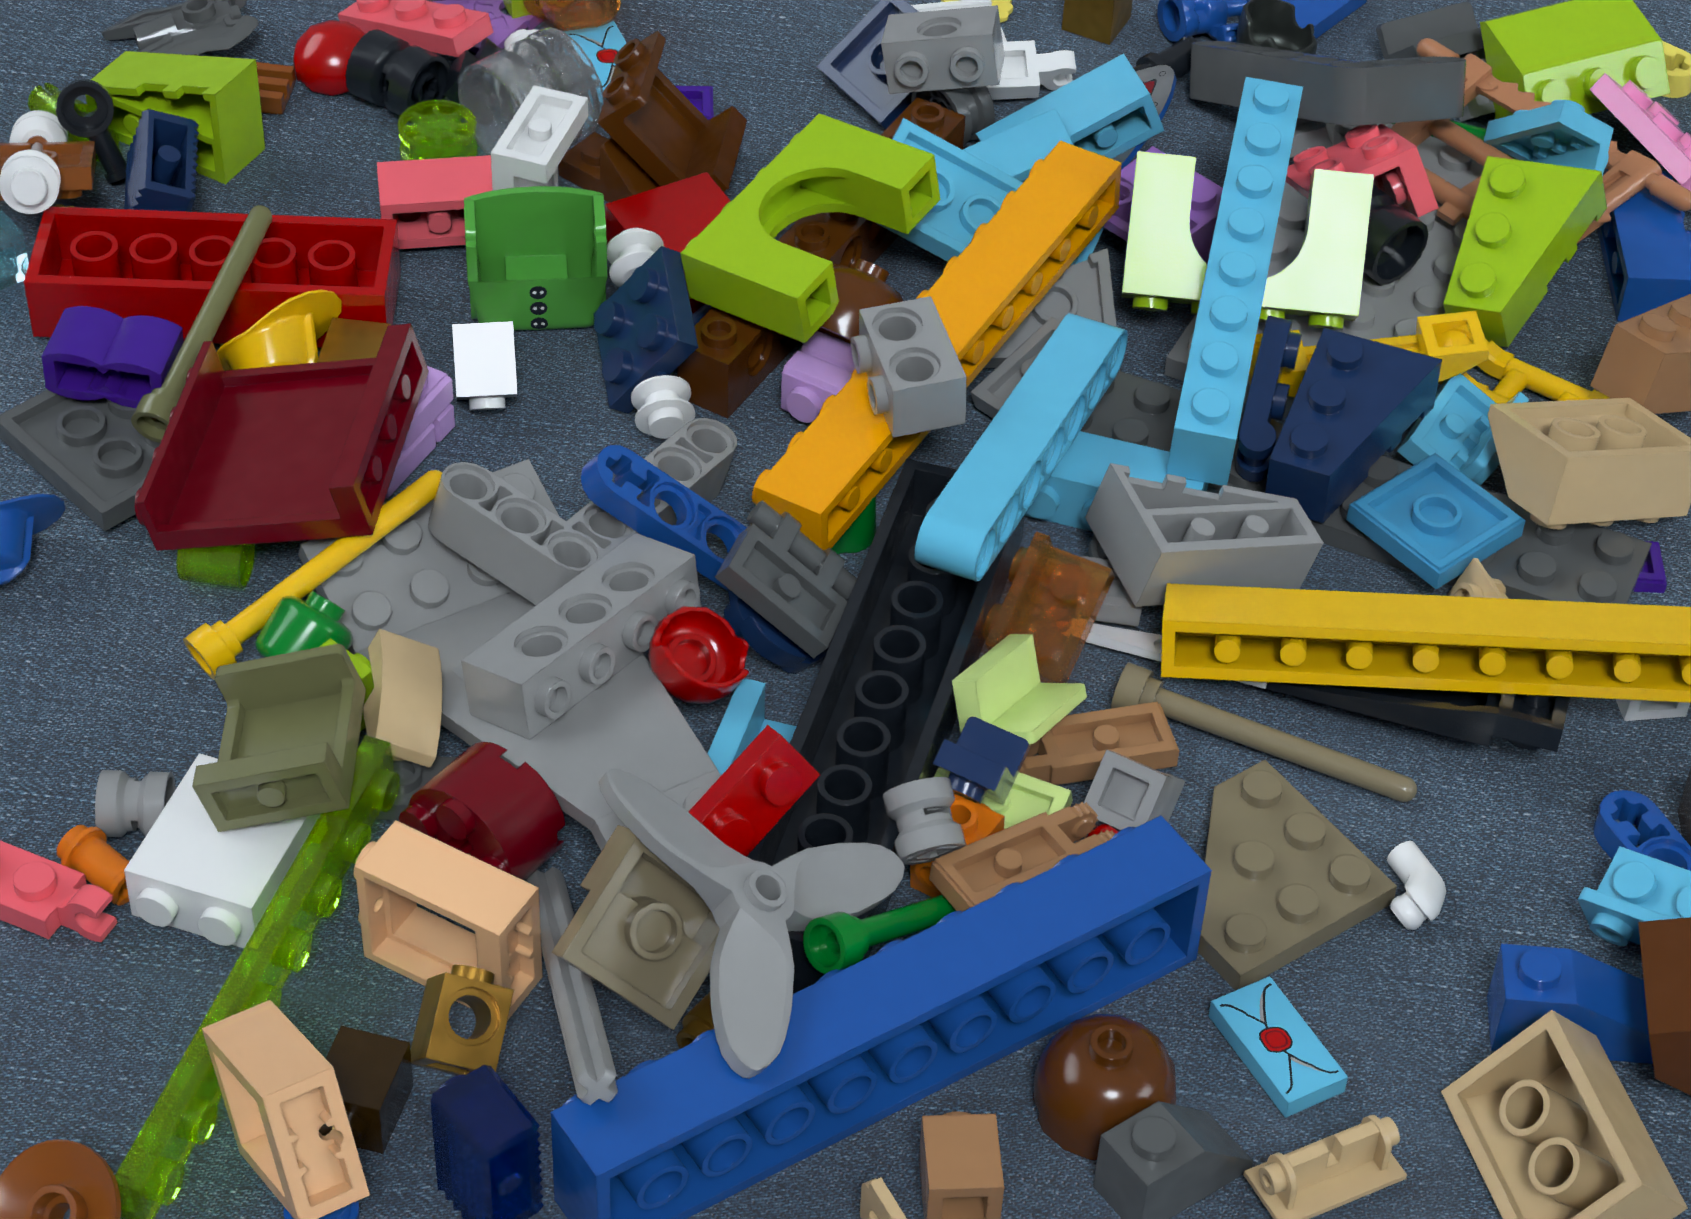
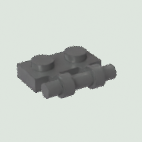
[715,500,857,658]

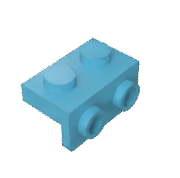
[1484,100,1614,176]
[1397,373,1529,486]

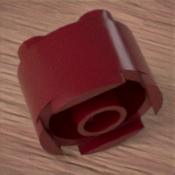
[399,742,565,881]

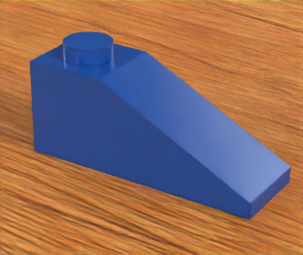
[1487,944,1653,1064]

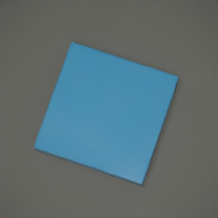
[1346,453,1526,589]

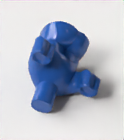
[1157,0,1247,42]

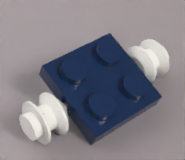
[594,228,698,439]

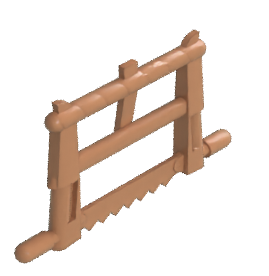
[1390,38,1691,243]

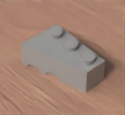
[1085,463,1324,607]

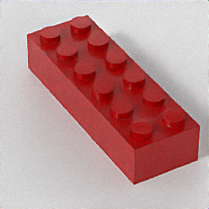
[24,206,401,347]

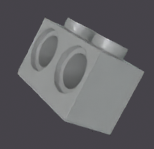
[851,296,967,437]

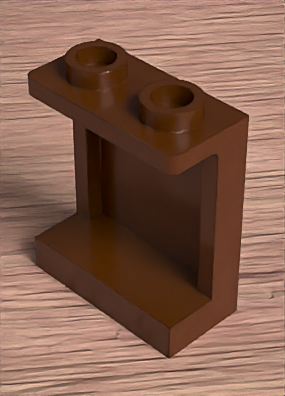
[597,31,747,192]

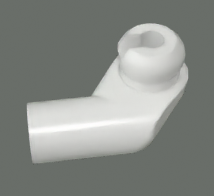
[1387,841,1446,930]

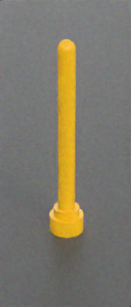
[183,470,442,680]

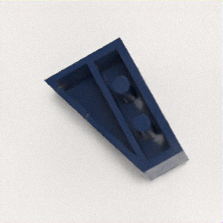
[1265,328,1442,523]

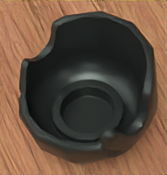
[1236,0,1317,55]

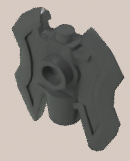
[102,0,259,55]

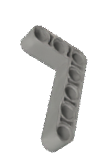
[428,418,737,605]

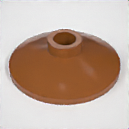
[0,1139,121,1219]

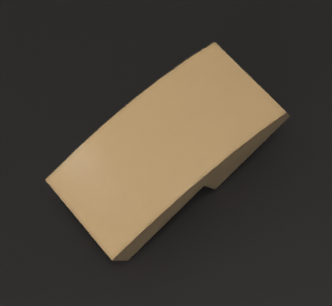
[363,628,442,768]

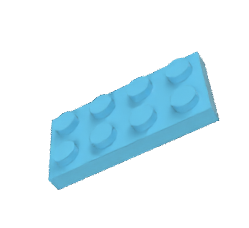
[877,118,1104,266]

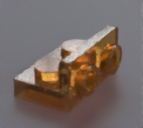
[982,531,1115,683]

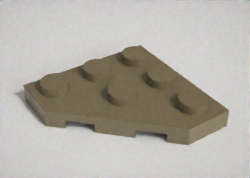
[1198,760,1397,991]

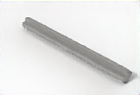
[527,867,618,1105]

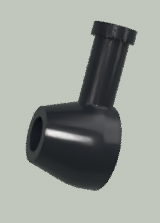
[56,79,127,184]

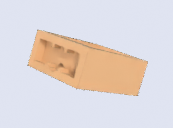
[354,820,543,1021]
[202,1000,370,1219]

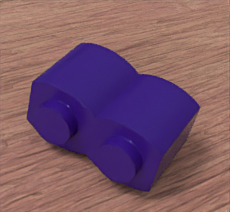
[41,306,184,408]

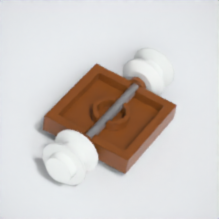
[0,110,96,214]

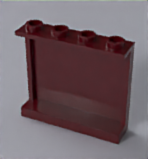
[135,323,429,551]

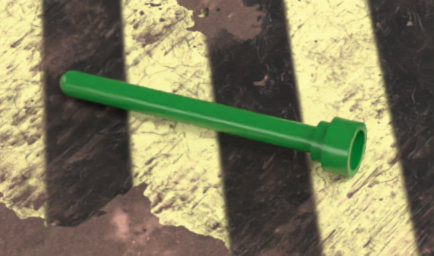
[803,895,956,974]

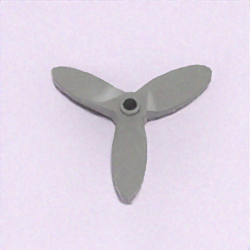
[599,769,905,1079]

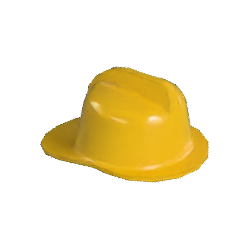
[217,289,342,371]

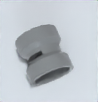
[95,770,176,837]
[883,777,967,865]

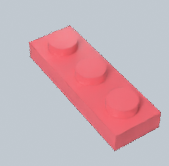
[338,0,493,58]

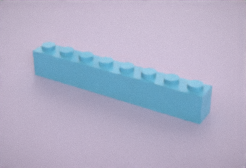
[1166,77,1303,486]

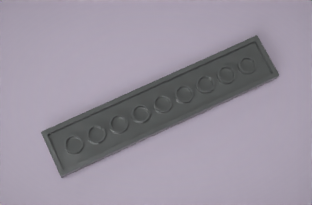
[1080,371,1652,604]

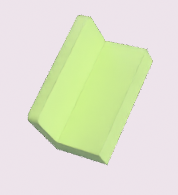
[952,634,1087,744]

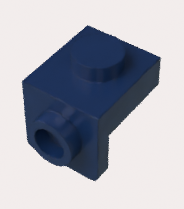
[933,717,1030,805]

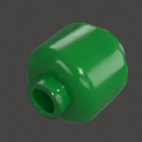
[255,591,353,658]

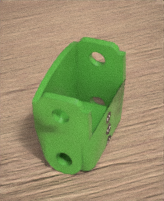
[464,186,607,331]

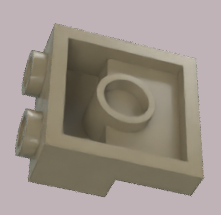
[552,825,720,1030]

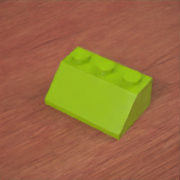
[1480,0,1670,119]

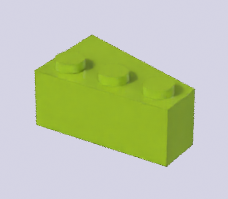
[86,51,265,185]
[1443,156,1607,347]

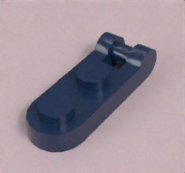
[1235,315,1302,482]

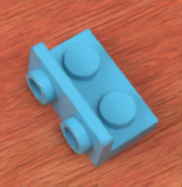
[1578,846,1691,946]

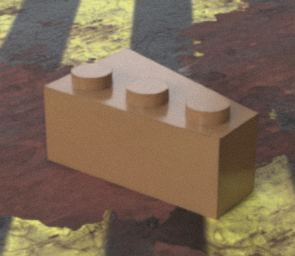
[1590,294,1691,414]

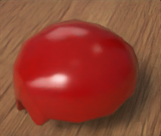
[293,20,365,96]
[649,606,749,705]

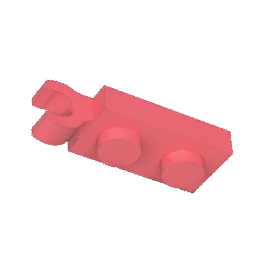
[0,840,118,942]

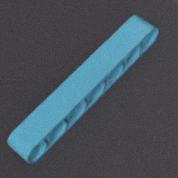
[914,313,1128,581]

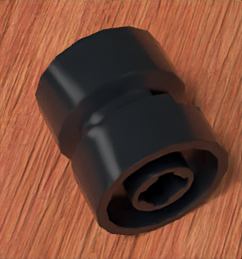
[346,29,450,123]
[1363,184,1429,284]

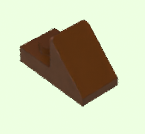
[558,132,660,203]

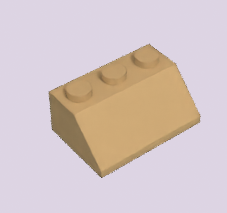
[1488,398,1691,530]
[1441,1010,1688,1219]

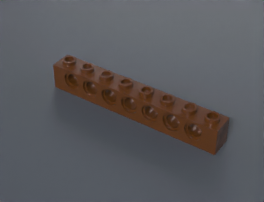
[677,97,966,419]

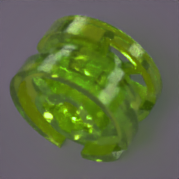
[398,100,478,161]

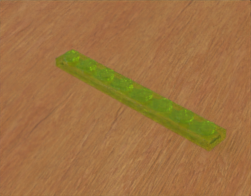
[115,735,400,1219]

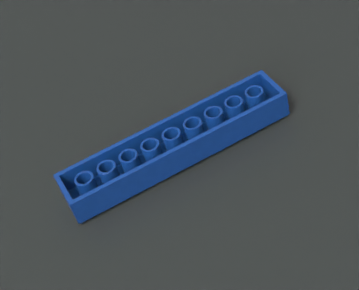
[551,815,1212,1219]

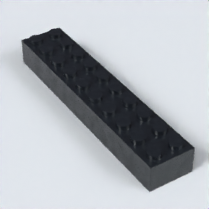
[746,458,1025,993]

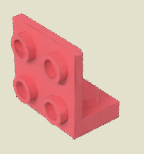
[1285,124,1439,218]

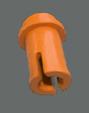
[56,825,130,906]

